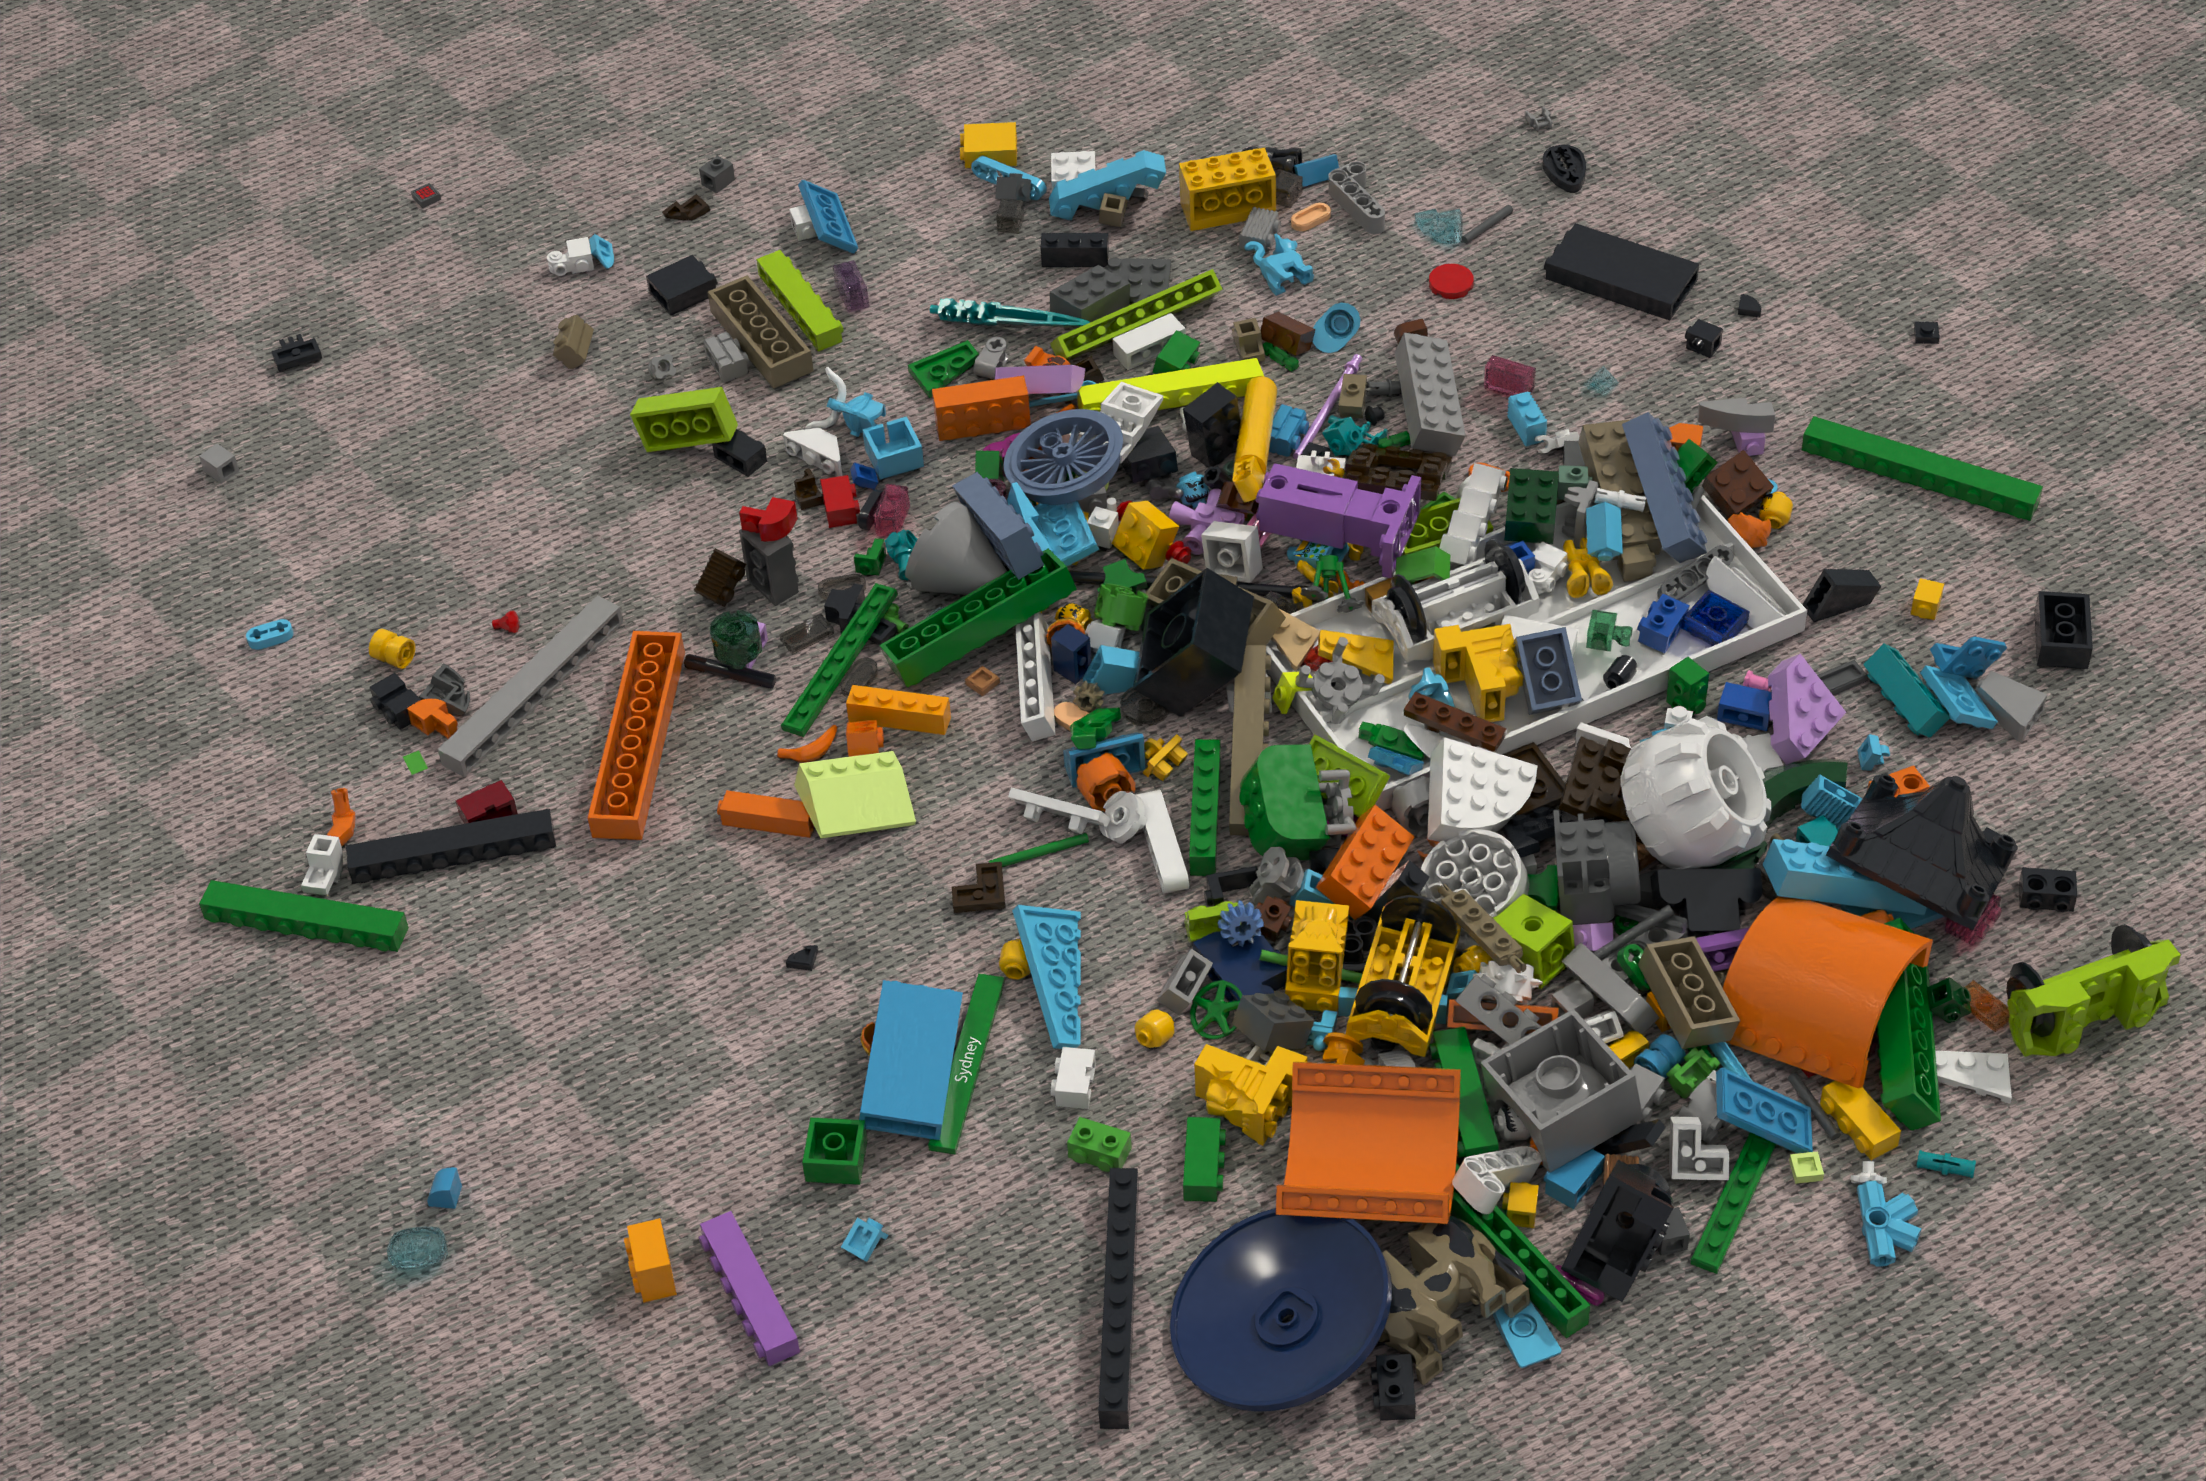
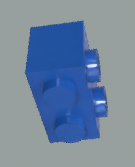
[1637,594,1690,653]
[1717,682,1772,731]

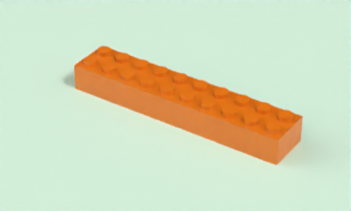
[588,631,685,840]

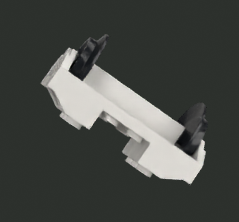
[1372,539,1539,662]

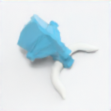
[805,367,886,437]

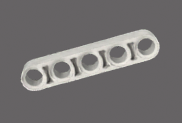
[1135,790,1189,894]

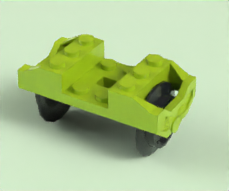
[2006,924,2181,1057]

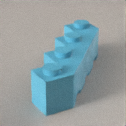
[1049,150,1166,220]

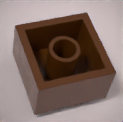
[1702,450,1774,519]

